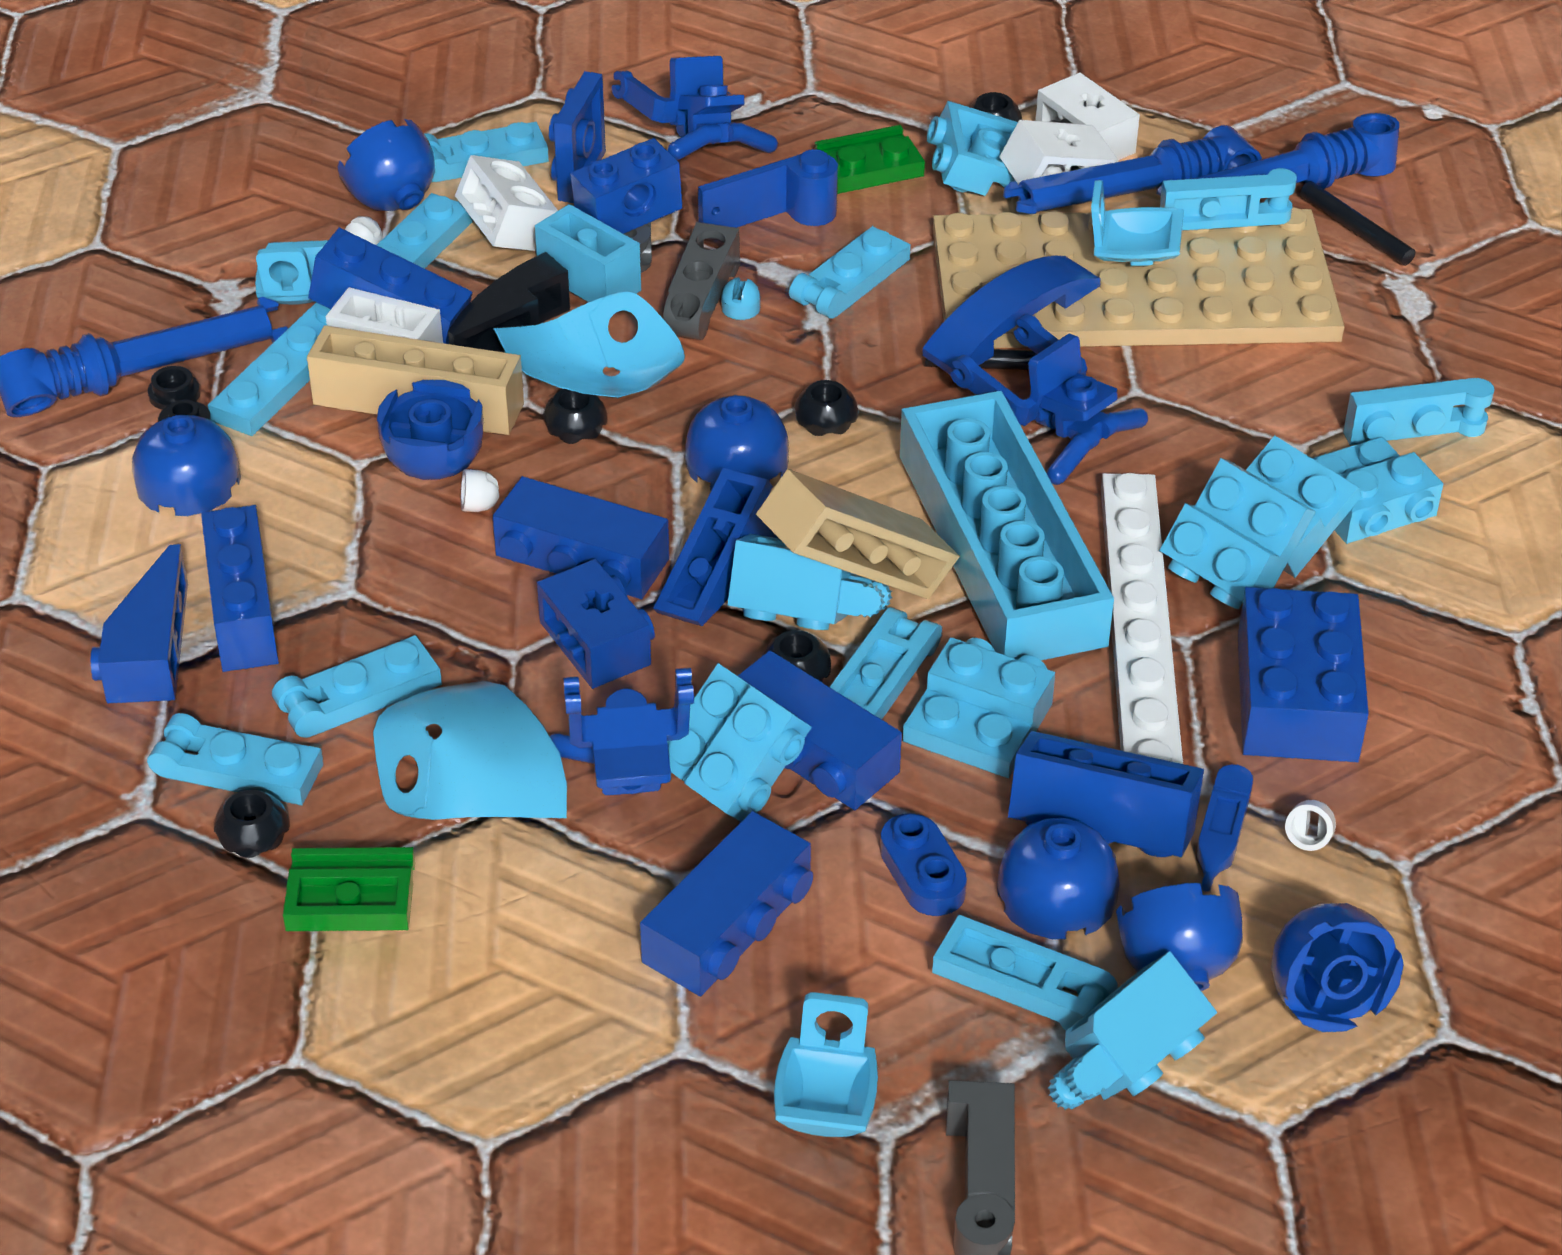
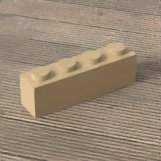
[307,325,524,435]
[756,468,960,599]

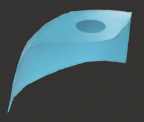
[494,291,685,398]
[373,681,567,820]

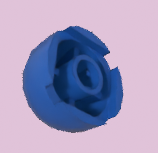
[337,119,435,211]
[377,380,484,480]
[685,395,789,491]
[132,415,241,516]
[997,818,1120,940]
[1116,883,1243,991]
[1271,903,1404,1032]

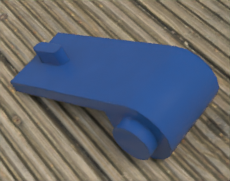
[698,149,838,228]

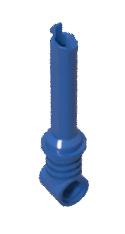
[1157,113,1399,197]
[1003,125,1262,214]
[0,297,288,417]

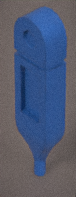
[1196,764,1253,892]

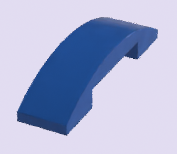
[922,255,1101,374]

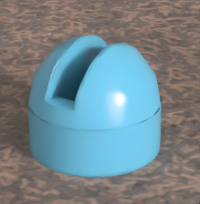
[721,277,761,320]

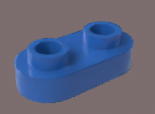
[880,813,967,916]

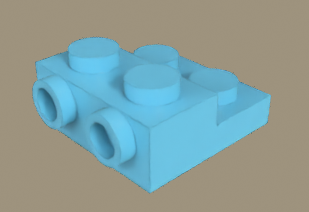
[927,101,1018,196]
[1246,435,1362,578]
[1312,437,1444,544]
[1159,458,1316,609]
[903,637,1056,779]
[667,663,812,822]

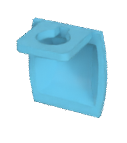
[1091,180,1184,266]
[255,240,328,305]
[774,992,878,1137]

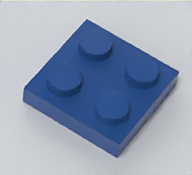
[549,71,606,203]

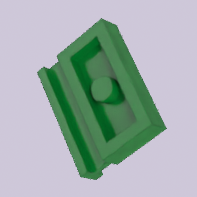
[815,125,925,194]
[283,847,415,931]

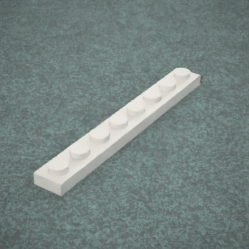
[1101,473,1183,764]

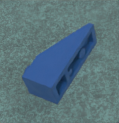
[653,468,778,626]
[90,544,188,703]

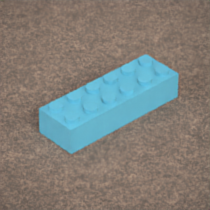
[900,391,1114,660]

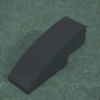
[448,252,570,353]

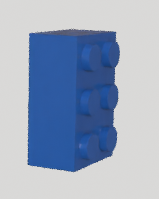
[1238,587,1369,762]

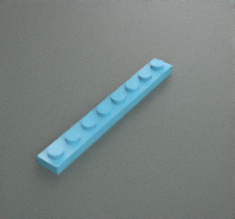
[208,193,473,436]

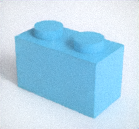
[535,204,641,302]

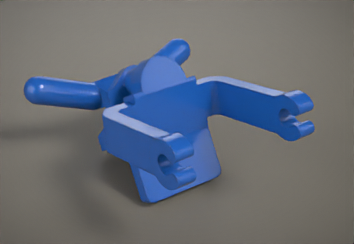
[611,56,778,160]
[950,314,1148,485]
[550,668,694,795]

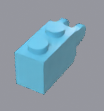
[727,534,893,630]
[1048,951,1218,1110]

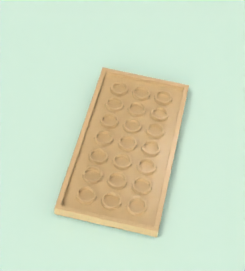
[933,207,1344,348]

